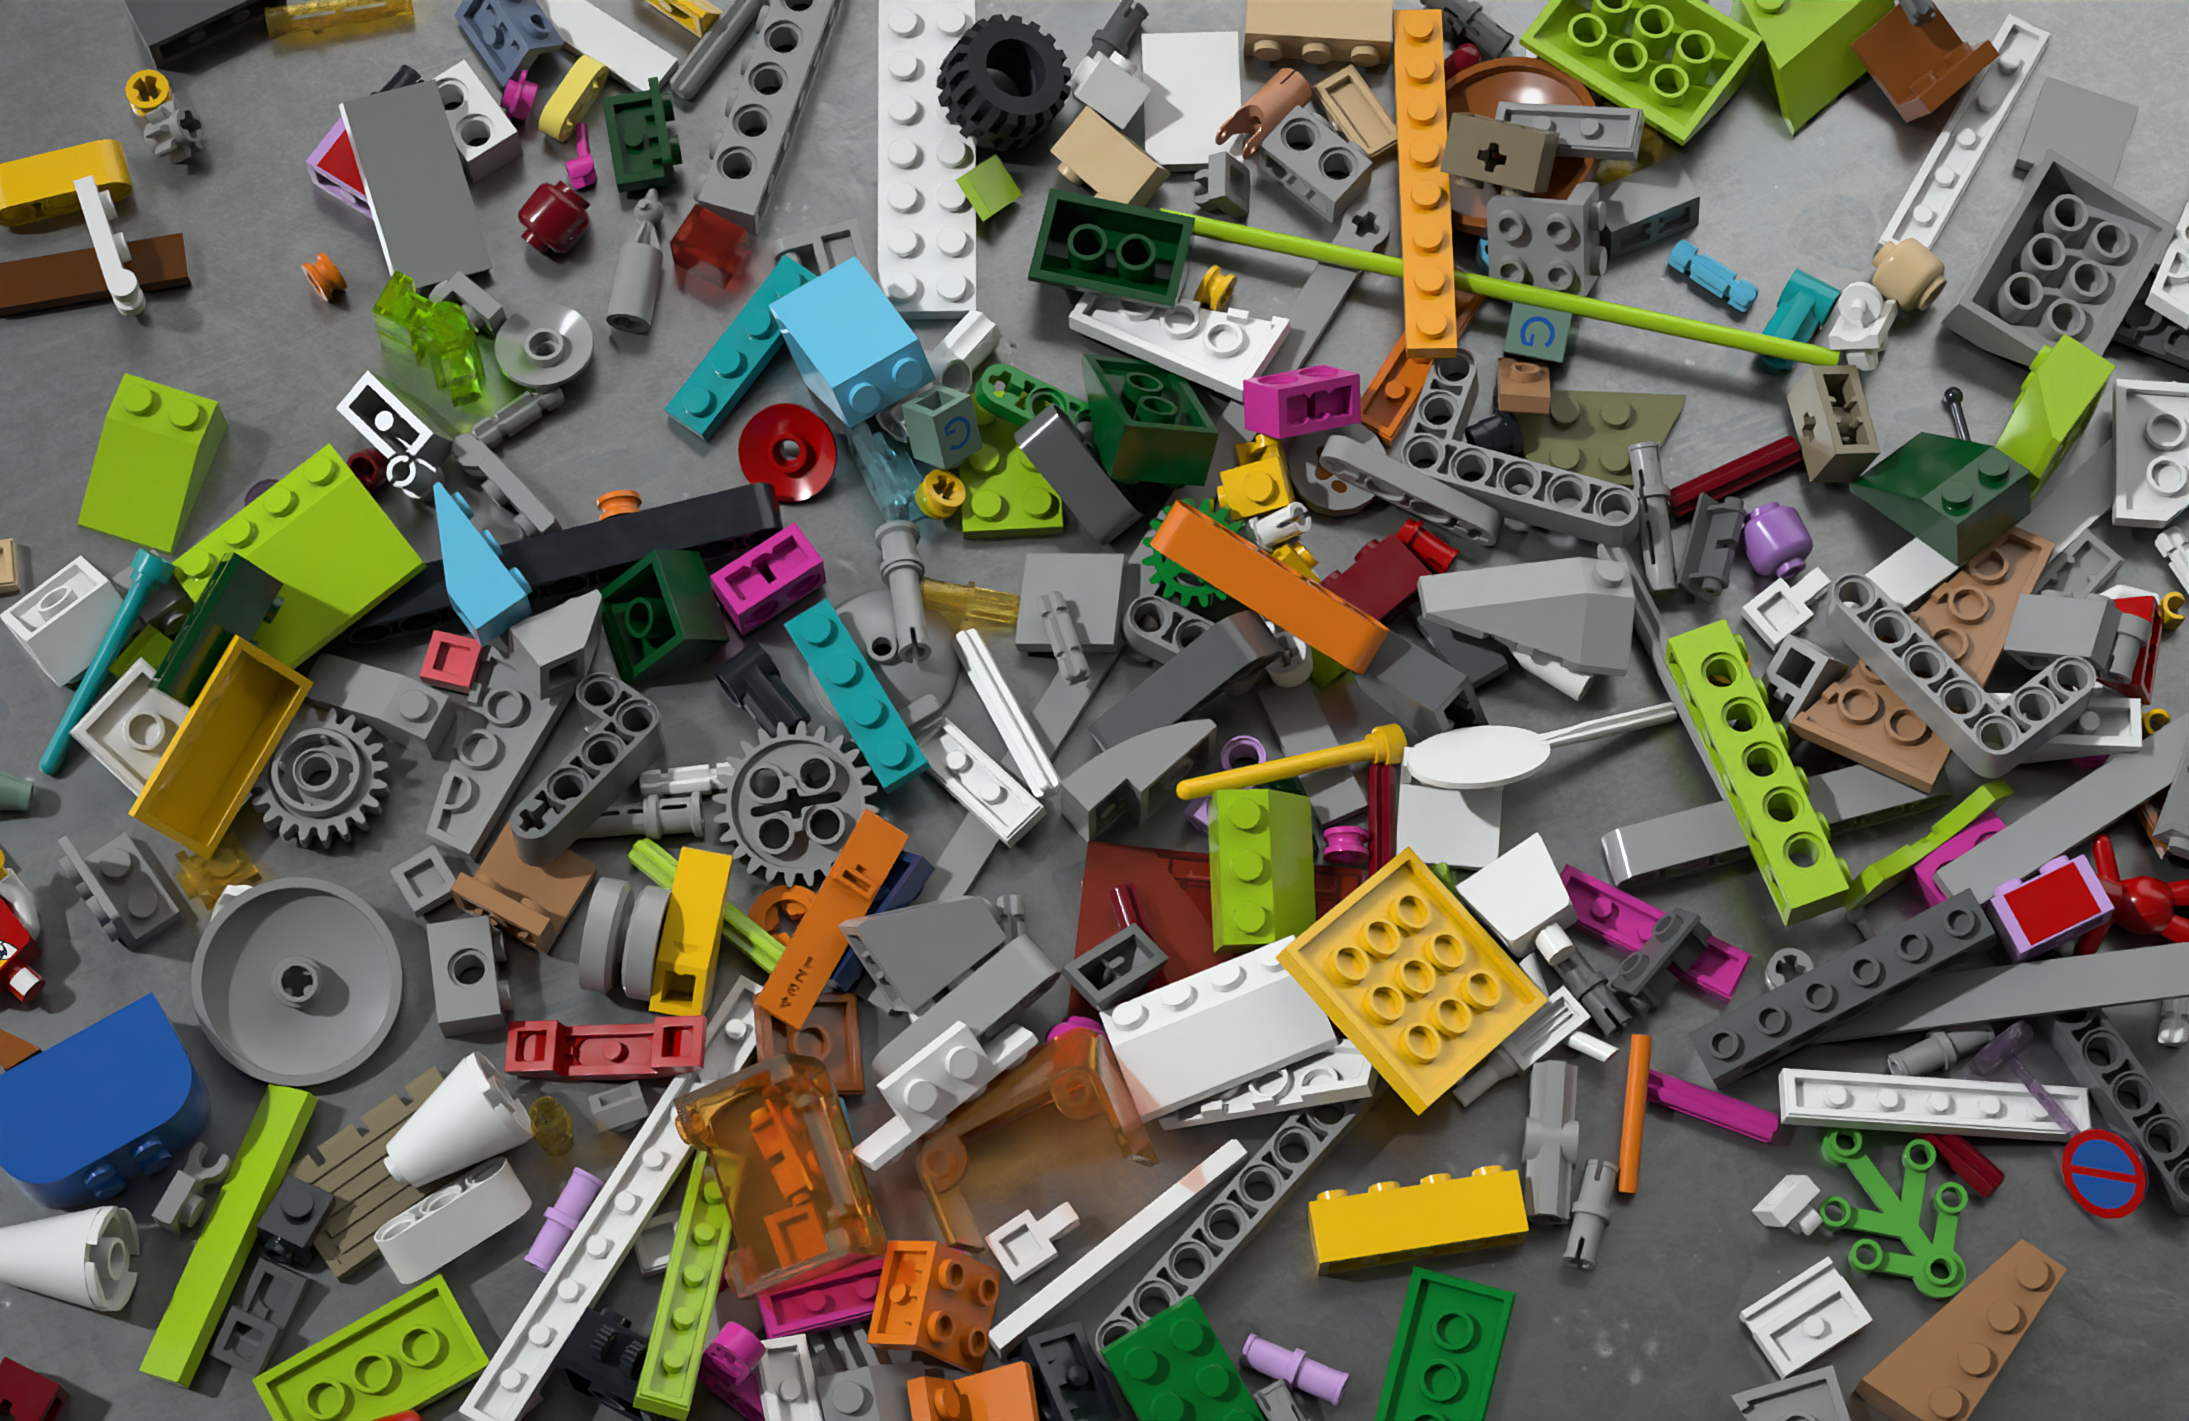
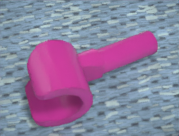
[565,122,598,190]

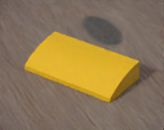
[128,634,314,860]

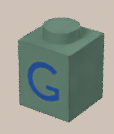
[1503,302,1580,365]
[901,384,983,470]

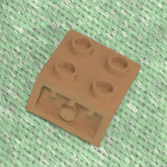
[450,821,597,955]

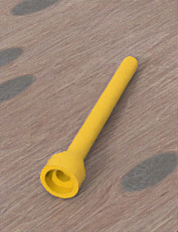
[1176,723,1407,800]

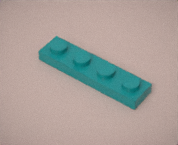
[664,255,818,442]
[784,598,931,794]

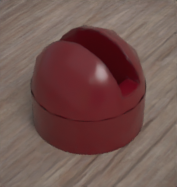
[347,448,390,491]

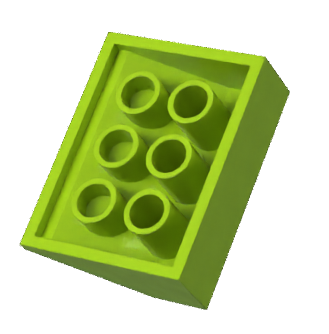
[1519,0,1763,146]
[172,443,427,669]

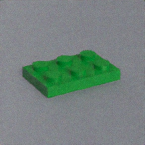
[1099,1295,1265,1421]

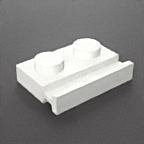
[1739,1256,1873,1380]

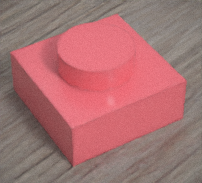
[420,630,483,694]

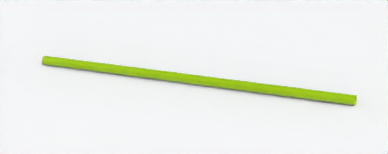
[1160,208,1840,366]

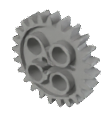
[712,721,880,887]

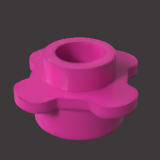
[499,70,538,121]

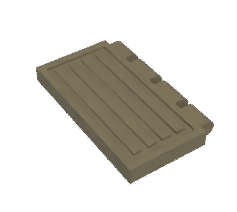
[282,1066,514,1282]

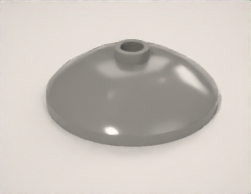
[808,590,960,726]

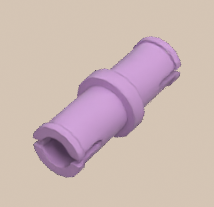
[523,1167,604,1274]
[1239,1333,1350,1406]

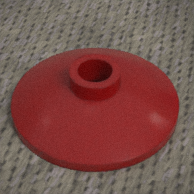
[738,403,837,502]

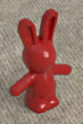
[2075,834,2189,956]

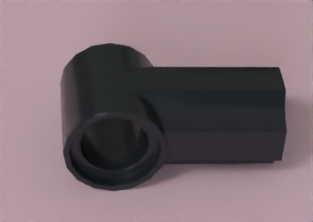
[713,641,811,738]

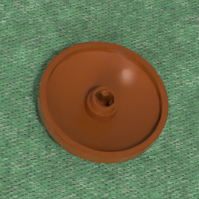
[1445,57,1601,237]

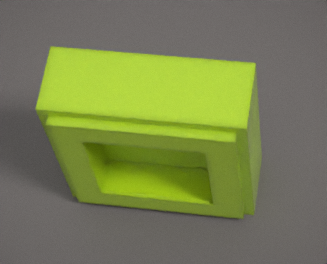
[956,154,1023,221]

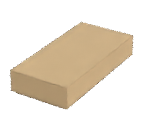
[1311,64,1397,163]

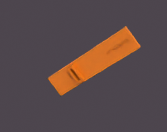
[754,809,909,1031]

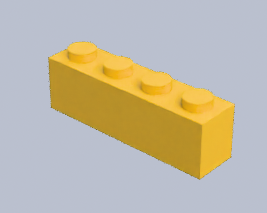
[1307,1165,1529,1275]

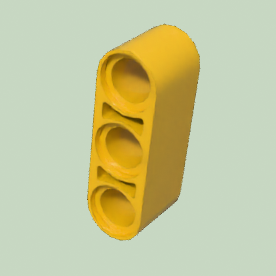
[0,139,133,227]

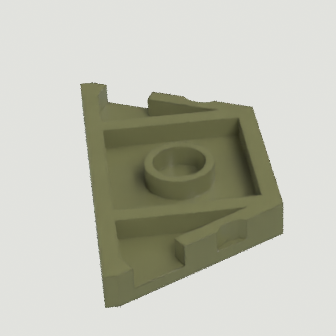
[1492,387,1686,490]

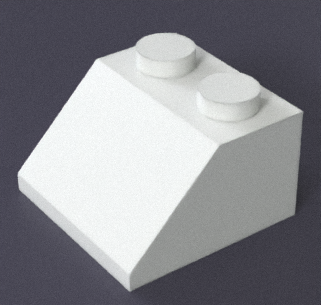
[0,555,142,688]

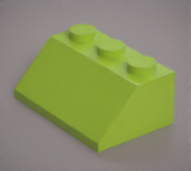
[1207,789,1316,954]

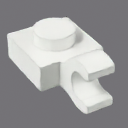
[1741,567,1831,651]
[984,1201,1081,1285]

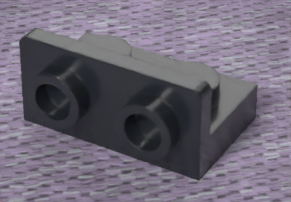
[1007,1321,1122,1421]

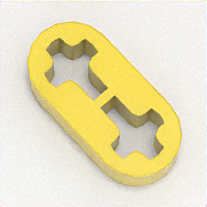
[539,54,609,142]

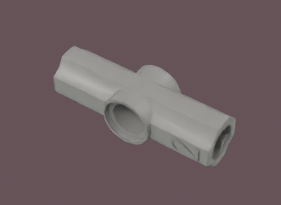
[1522,1060,1579,1225]

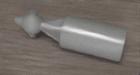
[606,189,664,333]

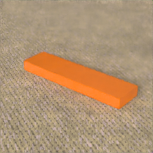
[1360,265,1488,448]

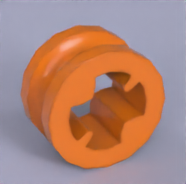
[301,252,347,302]
[597,490,642,521]

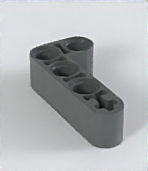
[1088,609,1284,752]
[509,672,665,867]

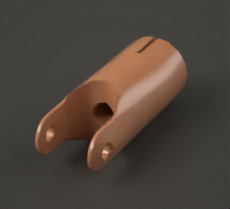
[1215,68,1312,160]

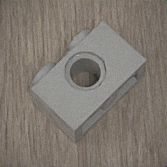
[426,915,513,1037]

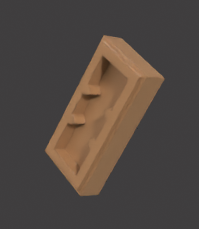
[1497,358,1551,415]

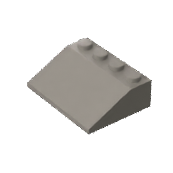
[1941,148,2176,367]

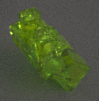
[371,270,485,407]

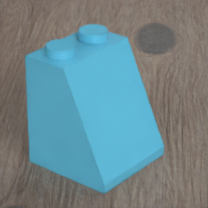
[769,256,936,428]

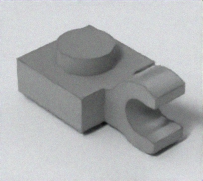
[152,1141,232,1237]

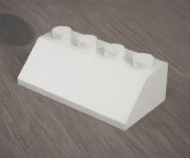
[1099,935,1339,1123]

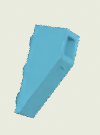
[433,482,532,647]

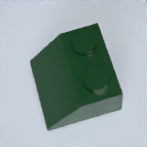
[600,549,730,686]

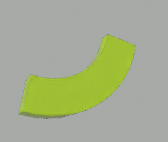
[1843,779,2015,912]

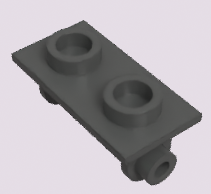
[1676,492,1747,605]
[1610,907,1712,1013]

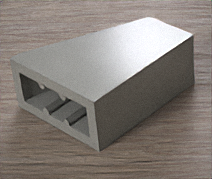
[837,895,1007,1012]

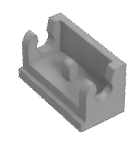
[1599,156,1700,260]

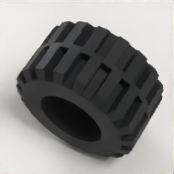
[936,14,1071,151]

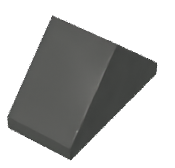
[1060,923,1169,1012]

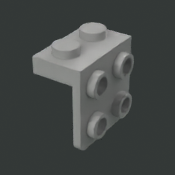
[1487,182,1607,297]

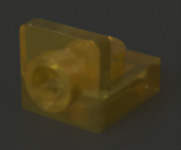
[174,831,262,910]

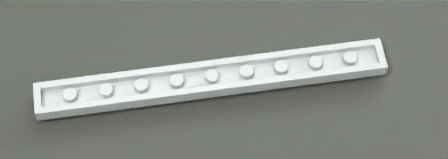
[459,975,763,1421]

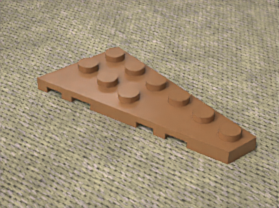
[1788,526,2056,794]

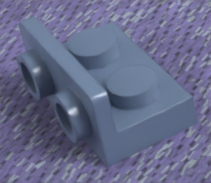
[454,0,564,88]

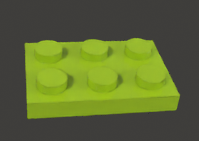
[960,391,1063,539]

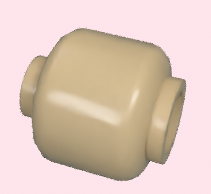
[1871,238,1947,312]

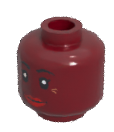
[518,180,591,255]

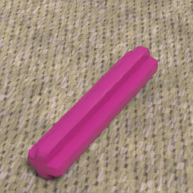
[1647,1068,1780,1143]

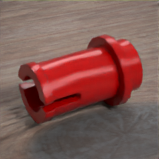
[1396,518,1460,574]

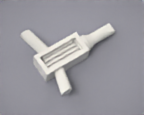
[1453,952,1620,1107]

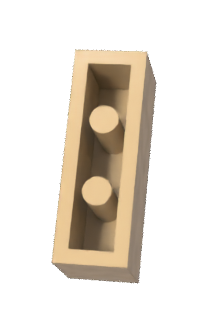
[1244,0,1393,67]

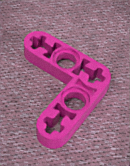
[697,1321,766,1421]

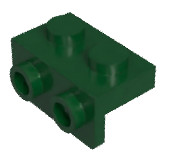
[602,77,683,193]

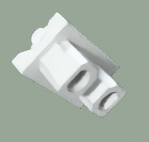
[1828,282,1898,371]

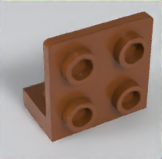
[1850,1,2000,123]

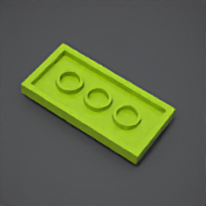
[252,1273,490,1421]

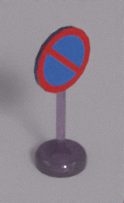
[1968,1019,2149,1219]

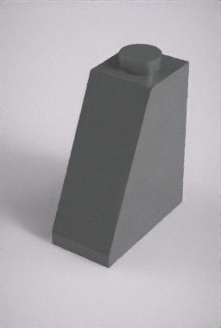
[1351,630,1489,741]

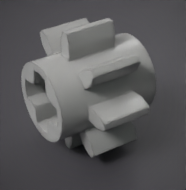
[144,99,205,164]

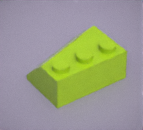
[1729,0,1895,136]
[1995,333,2116,526]

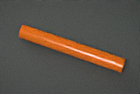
[1617,1034,1653,1193]

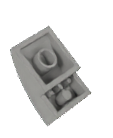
[1060,719,1217,844]

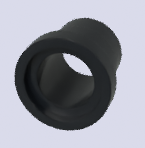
[1465,407,1524,455]

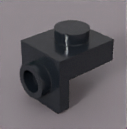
[256,1174,336,1268]

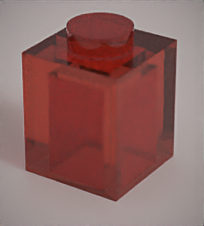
[670,204,751,290]

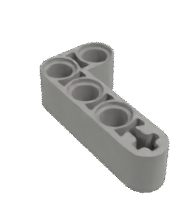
[871,934,1061,1084]

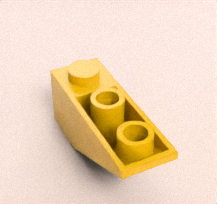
[649,846,733,1016]

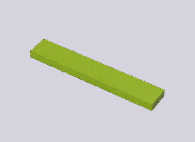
[139,1083,319,1389]
[633,1144,749,1421]

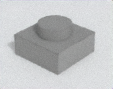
[389,845,456,918]
[588,1080,649,1133]

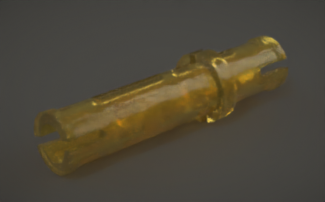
[264,0,414,38]

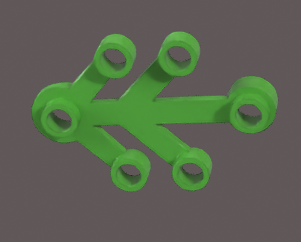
[1817,1127,1968,1299]

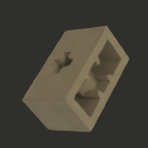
[1440,112,1560,198]
[1786,365,1881,483]

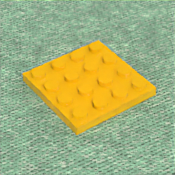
[1275,846,1549,1116]

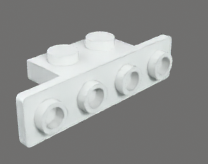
[852,1021,1038,1171]

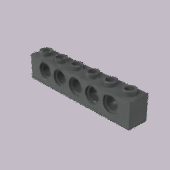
[1688,888,1998,1090]

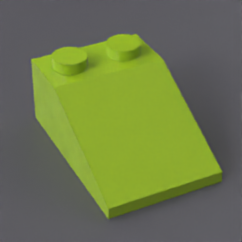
[77,373,228,557]

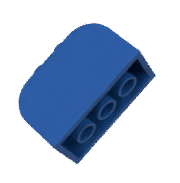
[0,992,210,1210]

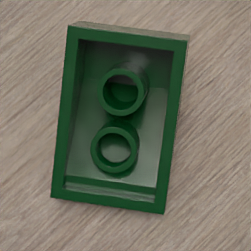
[1082,354,1219,489]
[1850,432,2030,566]

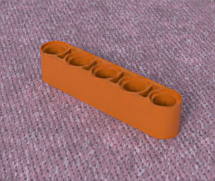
[1150,500,1390,675]

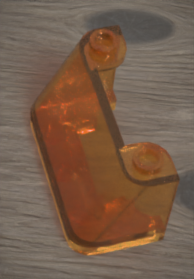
[673,1052,887,1301]

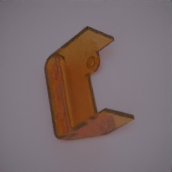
[915,1027,1160,1254]

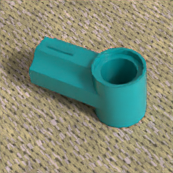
[1757,268,1842,371]

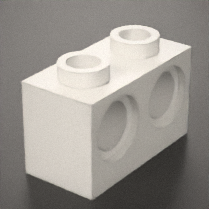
[432,60,523,183]

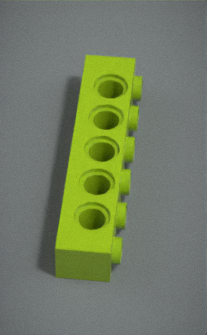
[1664,619,1852,927]

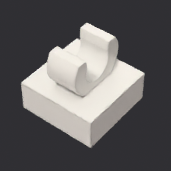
[1752,1175,1823,1235]

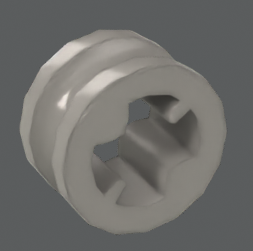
[1764,948,1814,991]

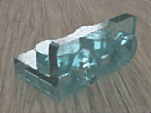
[846,420,929,523]

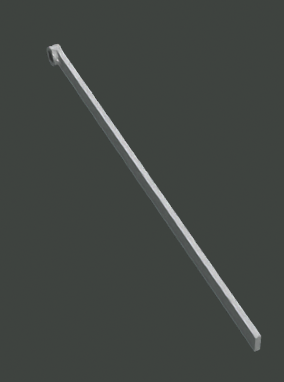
[854,202,1390,1016]

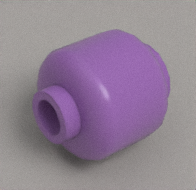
[1739,502,1814,580]

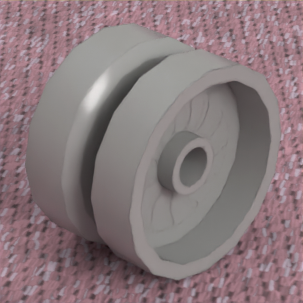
[579,877,672,1001]

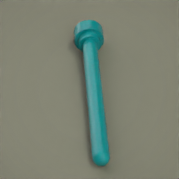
[39,548,176,775]

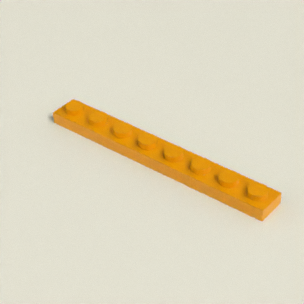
[1392,9,1457,359]

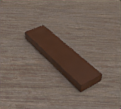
[0,233,191,316]

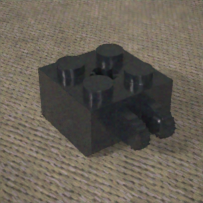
[555,1307,668,1421]

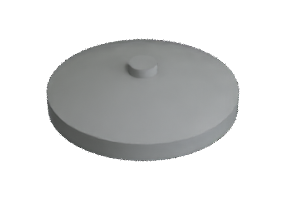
[191,877,402,1086]

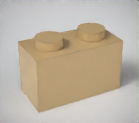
[1050,106,1171,207]

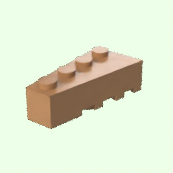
[1853,1239,2067,1421]

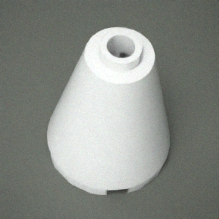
[384,1051,536,1188]
[0,1205,140,1312]

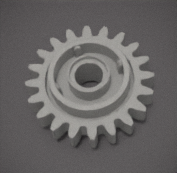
[250,708,391,849]

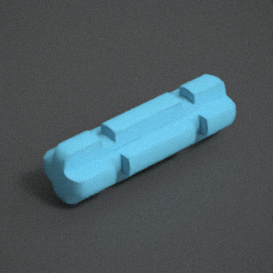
[1668,240,1759,312]

